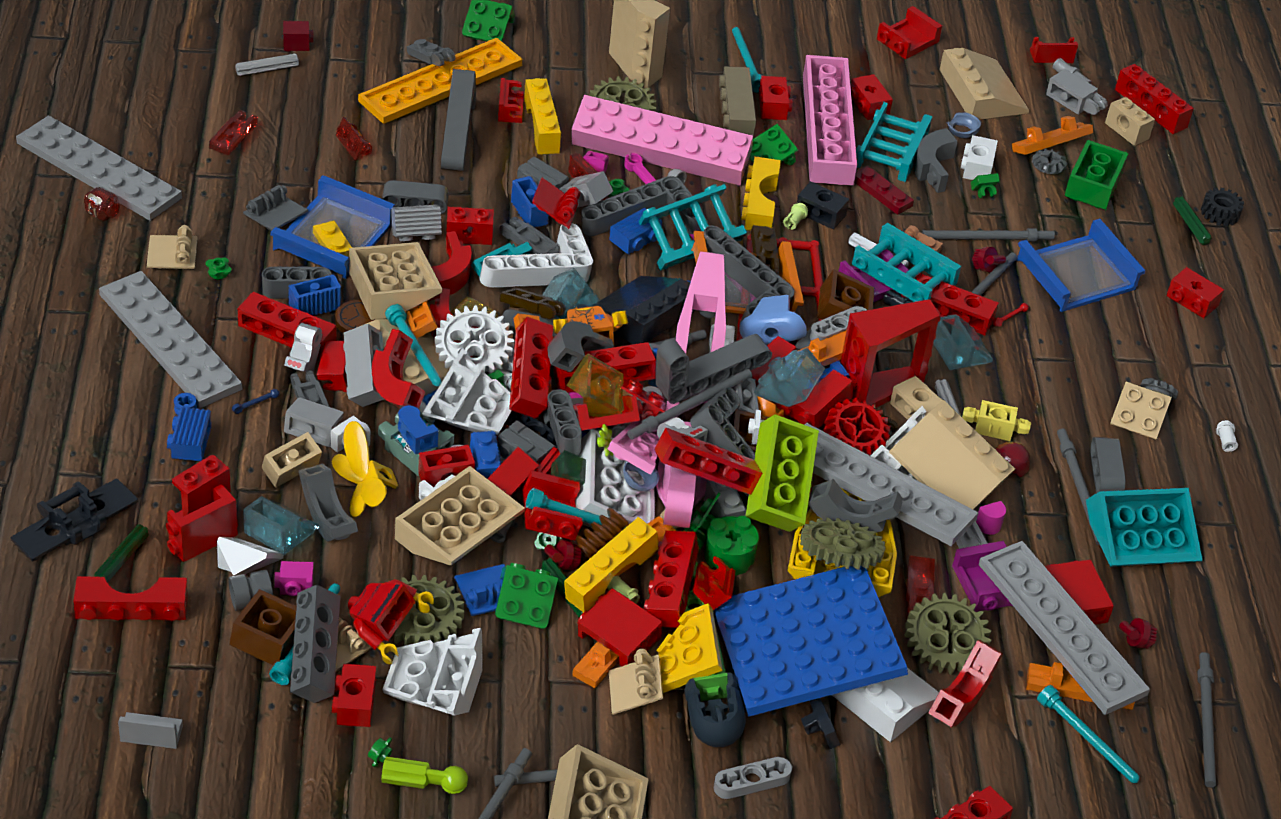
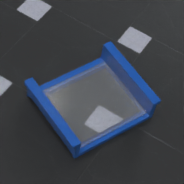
[271,175,395,279]
[1017,219,1145,312]

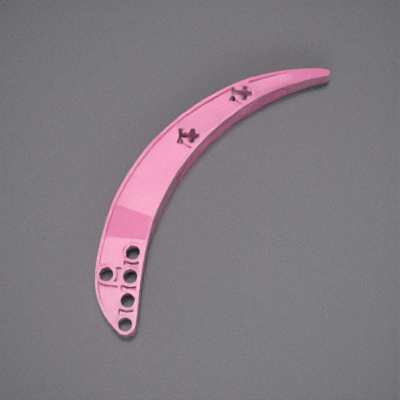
[655,251,726,528]

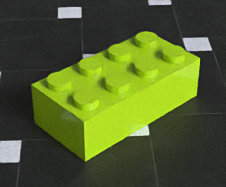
[746,414,819,532]

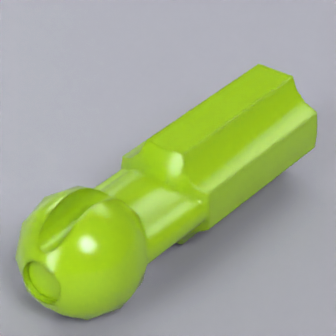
[381,757,468,794]

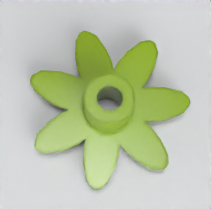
[597,424,613,456]

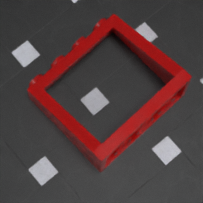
[840,299,941,408]

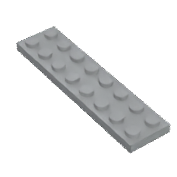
[16,115,182,221]
[99,271,242,409]
[805,423,978,546]
[979,541,1150,715]

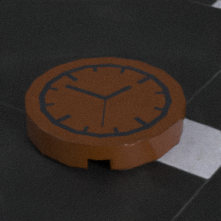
[335,299,375,334]

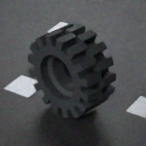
[1201,188,1244,226]

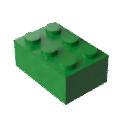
[1064,140,1129,210]

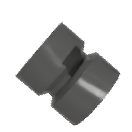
[228,570,273,611]

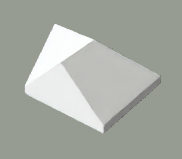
[217,537,284,575]

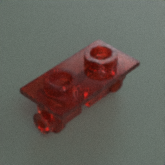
[335,117,372,160]

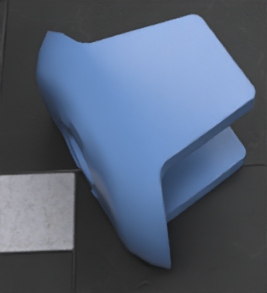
[739,295,807,345]

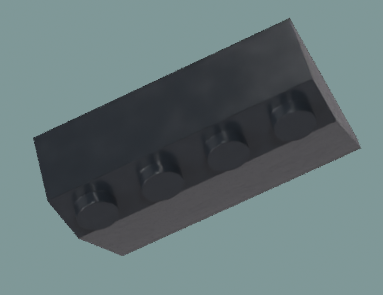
[590,276,695,344]

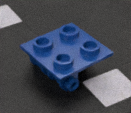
[454,564,505,616]

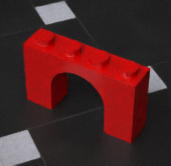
[751,336,853,428]

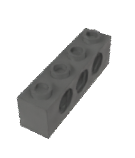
[290,585,340,703]

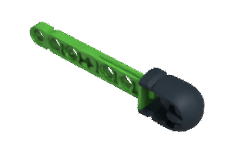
[685,561,746,747]

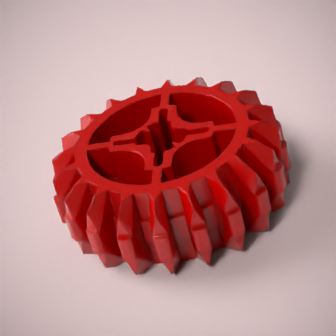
[823,398,890,456]

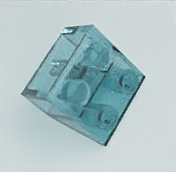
[543,268,600,319]
[933,314,993,370]
[754,348,825,407]
[243,496,319,555]

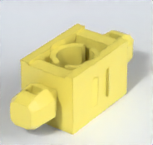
[962,400,1031,441]

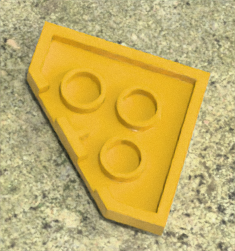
[656,603,723,693]

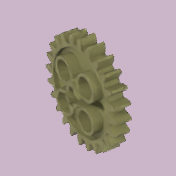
[589,76,656,112]
[800,518,885,570]
[392,575,464,646]
[904,593,991,675]

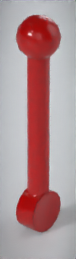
[993,303,1029,327]

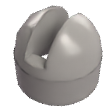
[667,169,687,184]

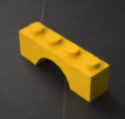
[524,78,561,154]
[741,156,781,231]
[564,517,658,613]

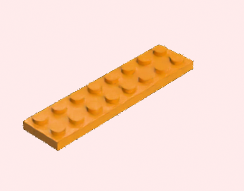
[358,38,522,124]

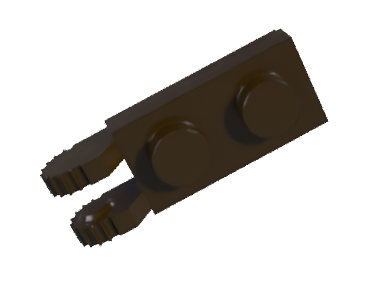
[751,225,780,274]
[500,288,566,320]

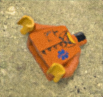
[553,304,628,344]

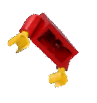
[348,579,434,664]

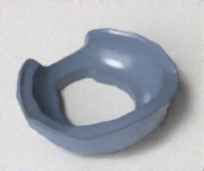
[947,113,981,138]
[623,461,660,492]

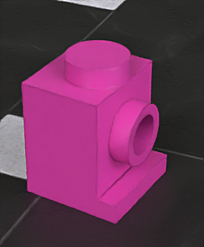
[274,561,314,596]

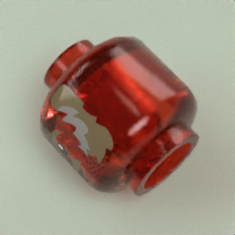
[84,187,120,221]

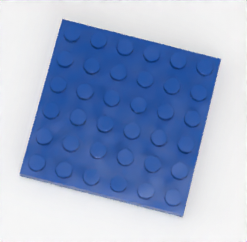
[713,566,908,717]

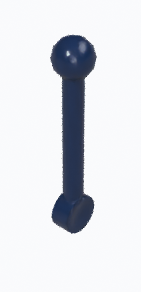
[232,389,280,414]

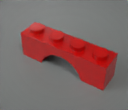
[73,576,188,621]

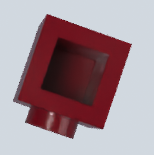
[283,21,313,51]

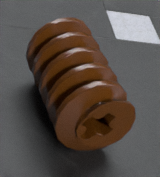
[576,508,629,559]

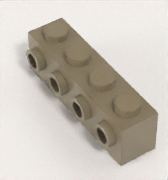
[719,66,756,137]

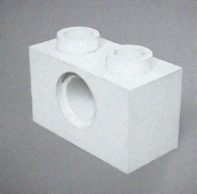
[960,135,998,180]

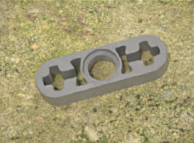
[810,306,867,341]
[713,757,792,799]

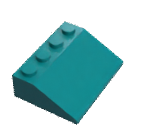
[1086,488,1203,567]

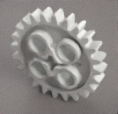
[435,305,514,373]

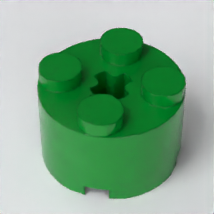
[704,516,759,576]

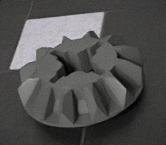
[1032,149,1067,174]
[1140,378,1178,400]

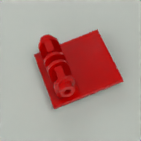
[532,177,580,229]
[621,379,667,420]

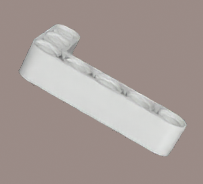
[480,223,593,287]

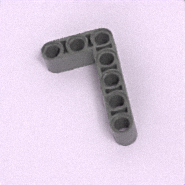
[441,69,476,171]
[581,176,703,236]
[704,226,795,325]
[656,334,772,404]
[690,387,755,497]

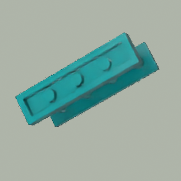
[856,102,933,182]
[639,184,747,271]
[852,222,962,302]

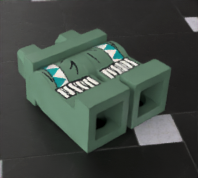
[378,412,454,476]

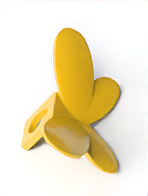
[332,421,398,517]

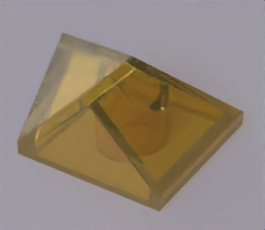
[567,354,623,417]

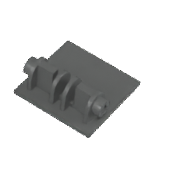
[243,185,308,231]

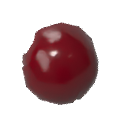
[995,442,1030,477]

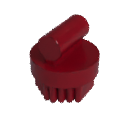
[972,246,1006,272]
[544,540,581,570]
[1119,618,1157,649]

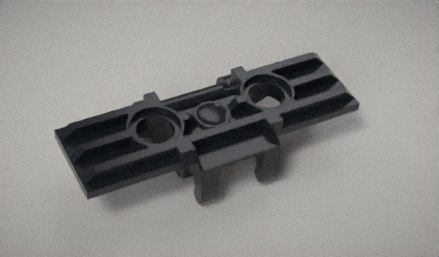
[10,478,139,562]

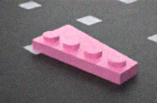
[608,415,659,475]

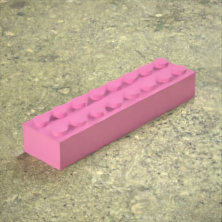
[803,55,857,185]
[572,95,753,186]

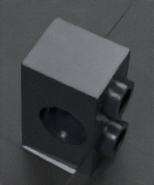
[796,181,849,230]

